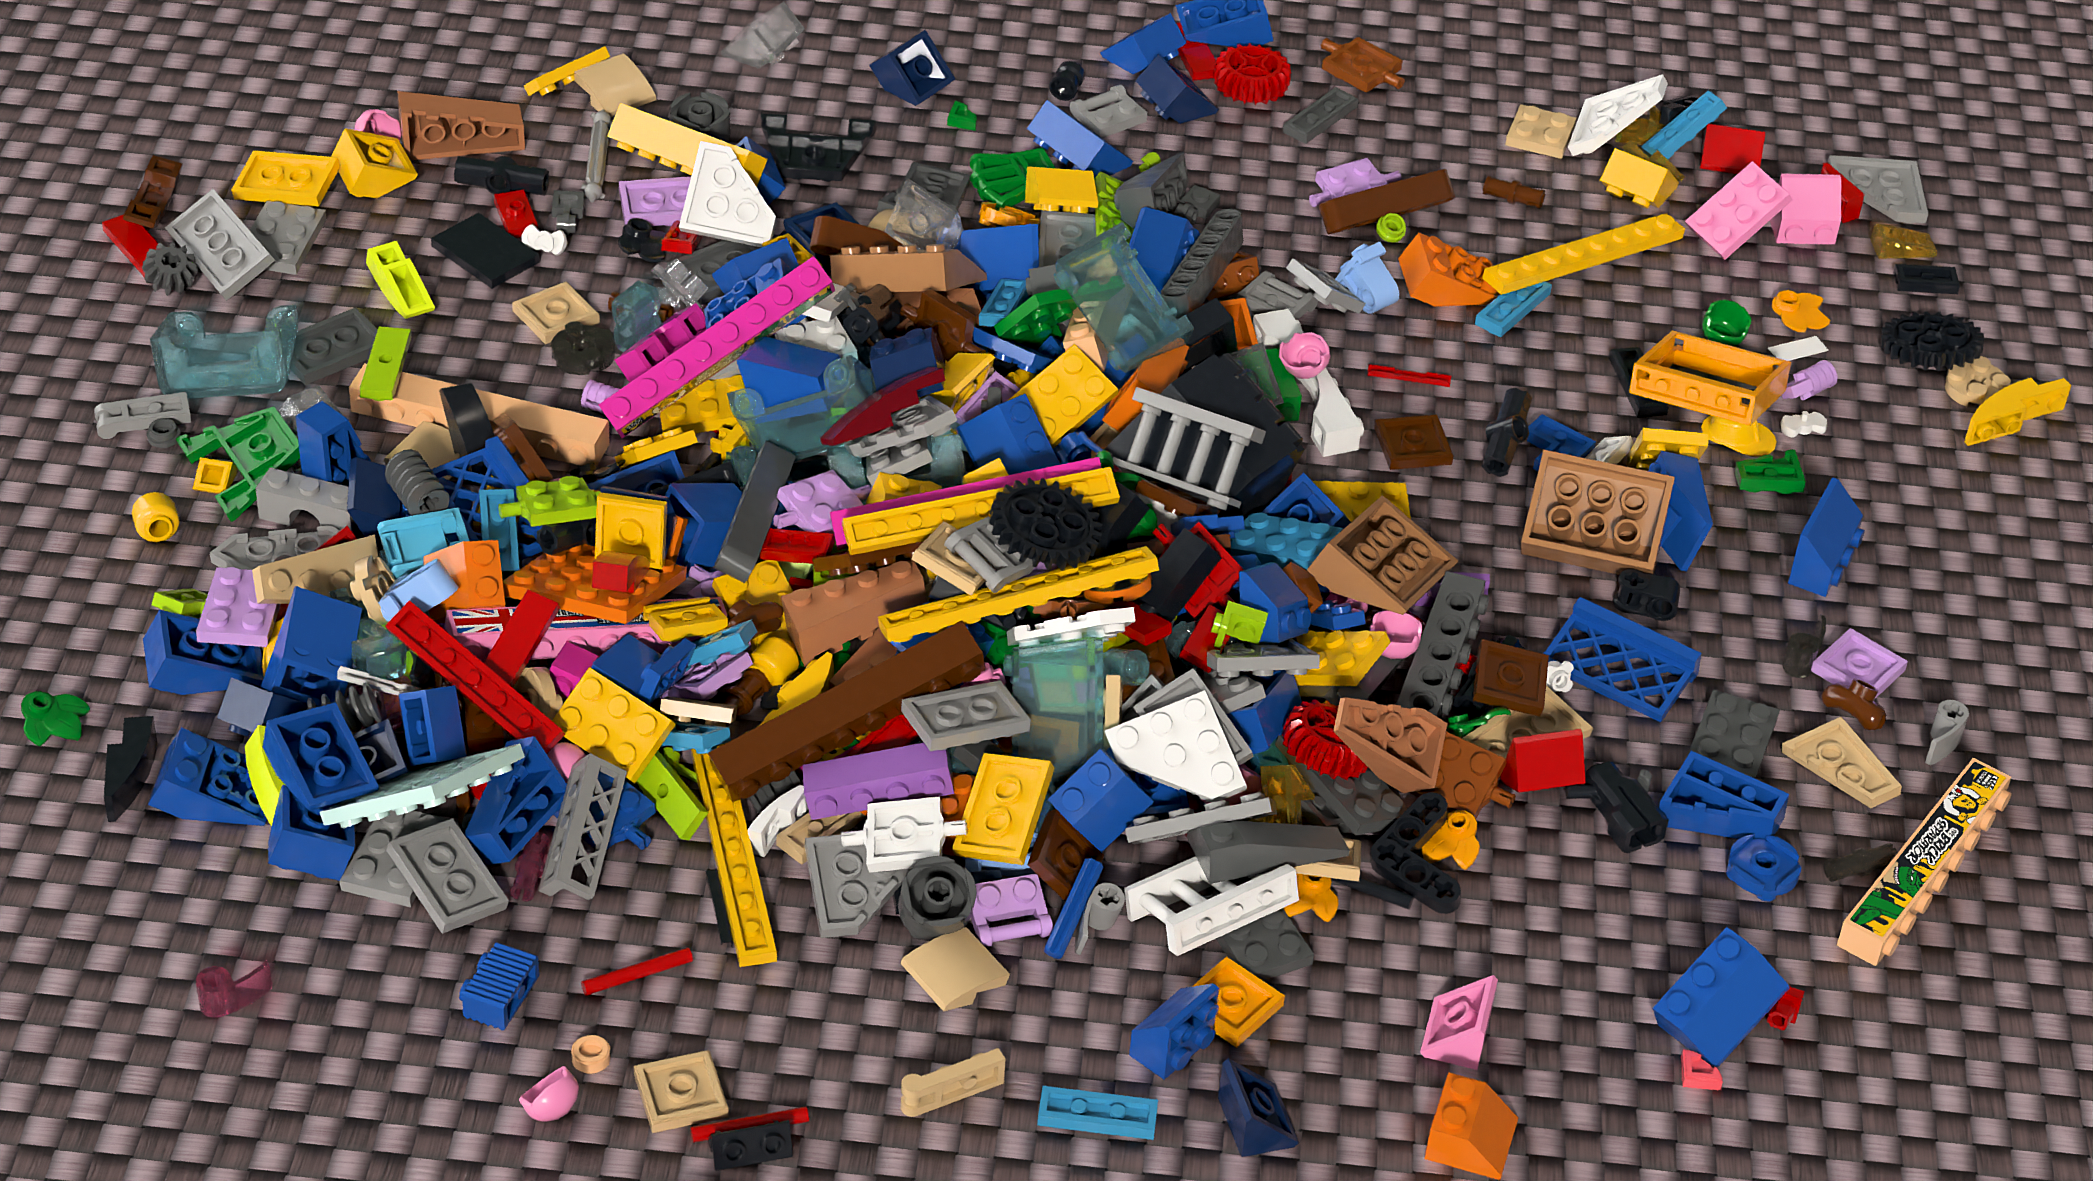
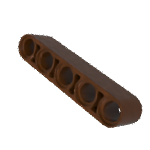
[1318,169,1456,235]
[809,216,948,257]

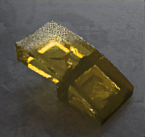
[1622,139,1685,181]

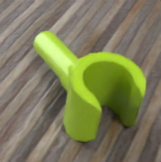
[1139,152,1161,172]
[661,747,698,783]

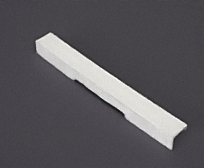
[337,666,424,696]

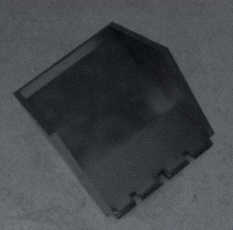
[1104,353,1305,520]

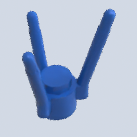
[1056,431,1104,464]

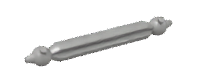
[581,109,612,202]

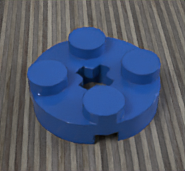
[1726,834,1801,901]

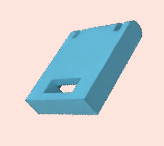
[377,507,469,580]

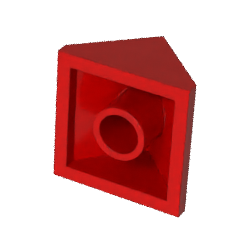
[1700,124,1766,174]
[1500,729,1586,793]

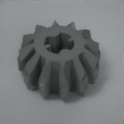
[142,241,198,296]

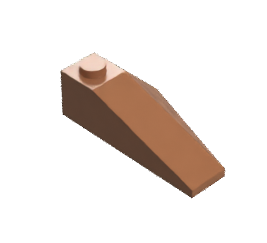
[1333,697,1448,793]

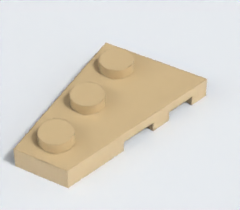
[1782,717,1902,808]

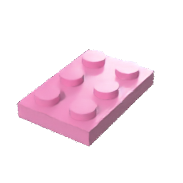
[1685,161,1793,260]

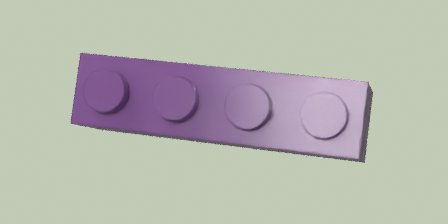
[802,743,954,820]

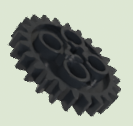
[1881,311,1984,371]
[989,478,1103,571]

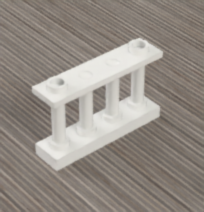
[1124,856,1299,956]

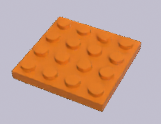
[503,544,687,624]

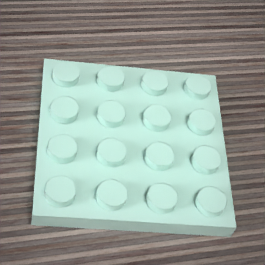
[320,744,525,828]

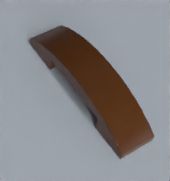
[123,155,183,229]

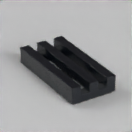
[1893,264,1960,294]

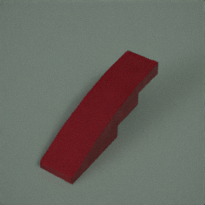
[820,367,946,446]

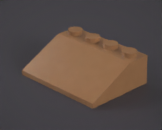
[830,244,987,293]
[1521,450,1675,575]
[1307,495,1458,615]

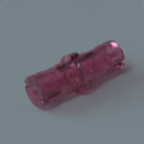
[510,832,550,902]

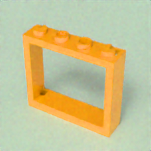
[1629,330,1791,426]

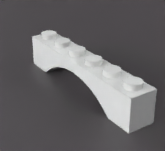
[1253,309,1364,457]

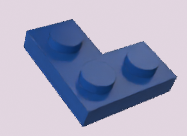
[1527,414,1596,471]
[1170,514,1245,539]

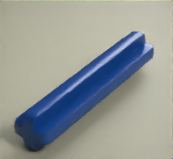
[1044,858,1103,959]

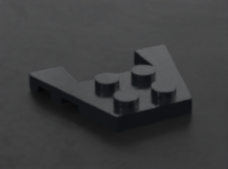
[761,113,876,182]

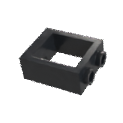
[1151,298,1239,378]

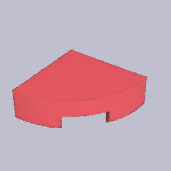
[1681,1049,1723,1090]

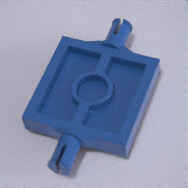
[554,771,656,850]

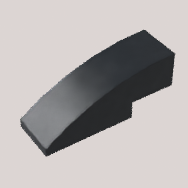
[439,383,495,483]
[104,716,157,822]

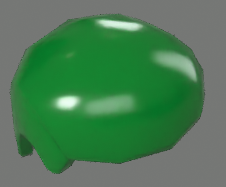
[1702,299,1752,347]

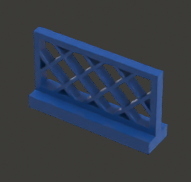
[431,436,543,561]
[1543,597,1702,722]

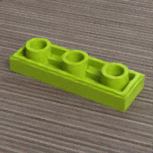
[360,326,412,401]
[636,751,709,840]

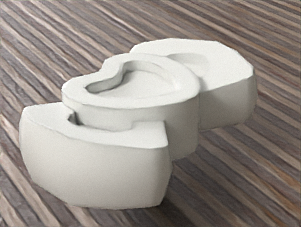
[521,224,568,256]
[1780,411,1827,438]

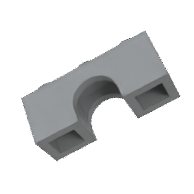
[255,468,360,537]

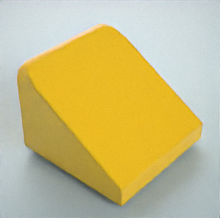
[192,457,238,494]

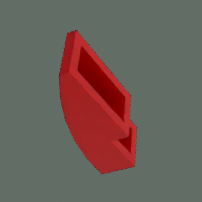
[592,551,650,593]

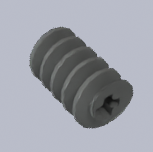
[385,449,450,516]
[306,682,387,733]

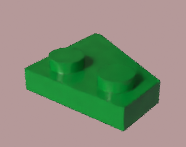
[1734,449,1806,494]

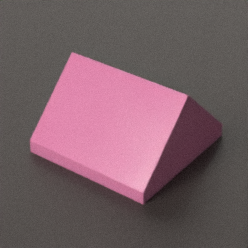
[1420,975,1498,1070]

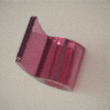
[195,960,272,1018]

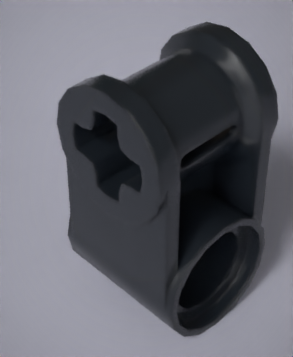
[1613,569,1680,621]

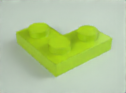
[151,588,208,618]

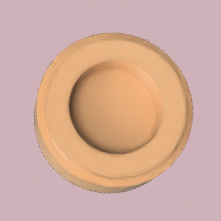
[571,1035,611,1074]

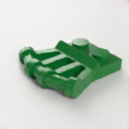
[970,147,1055,210]

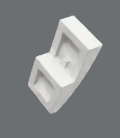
[748,785,809,858]

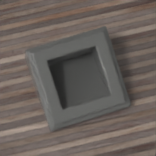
[953,740,1004,774]

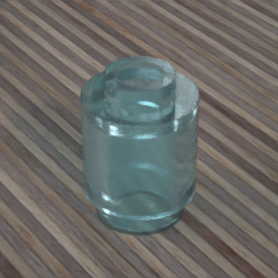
[1097,649,1149,686]

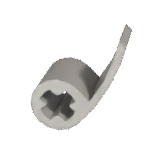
[1925,700,1969,766]
[1074,883,1125,955]

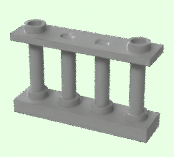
[1113,387,1266,510]

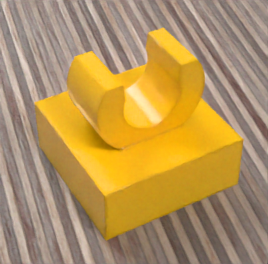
[710,422,749,469]

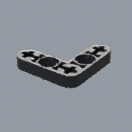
[1370,792,1461,914]

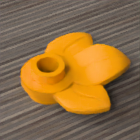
[1771,290,1830,332]
[1413,810,1480,870]
[1283,874,1339,922]

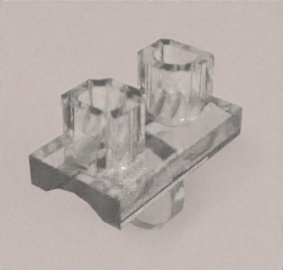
[651,258,708,311]

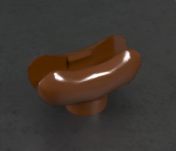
[726,599,784,643]
[1821,678,1886,730]

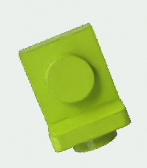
[1211,601,1268,649]

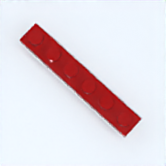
[385,600,565,754]

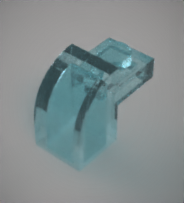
[352,618,407,681]

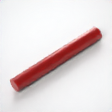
[581,947,693,996]
[690,1106,809,1143]

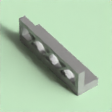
[538,753,627,900]

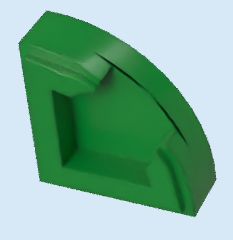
[947,101,977,131]

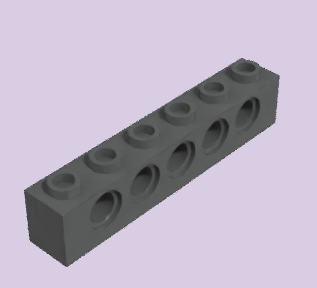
[1396,571,1489,721]

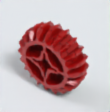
[1213,43,1291,105]
[1282,699,1368,780]

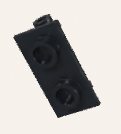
[708,1120,793,1171]

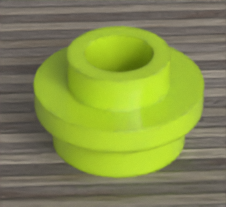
[1376,213,1406,243]

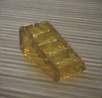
[1871,224,1937,259]

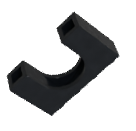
[1088,480,1221,622]

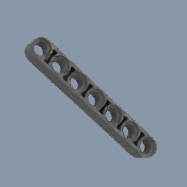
[1161,209,1244,325]
[713,440,796,583]

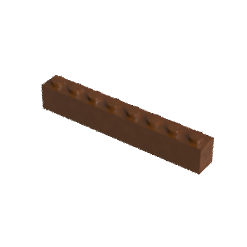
[708,621,985,803]

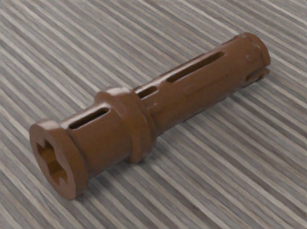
[701,668,771,727]

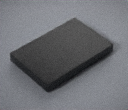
[431,212,540,289]

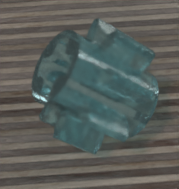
[723,446,757,487]

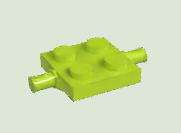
[498,476,601,527]

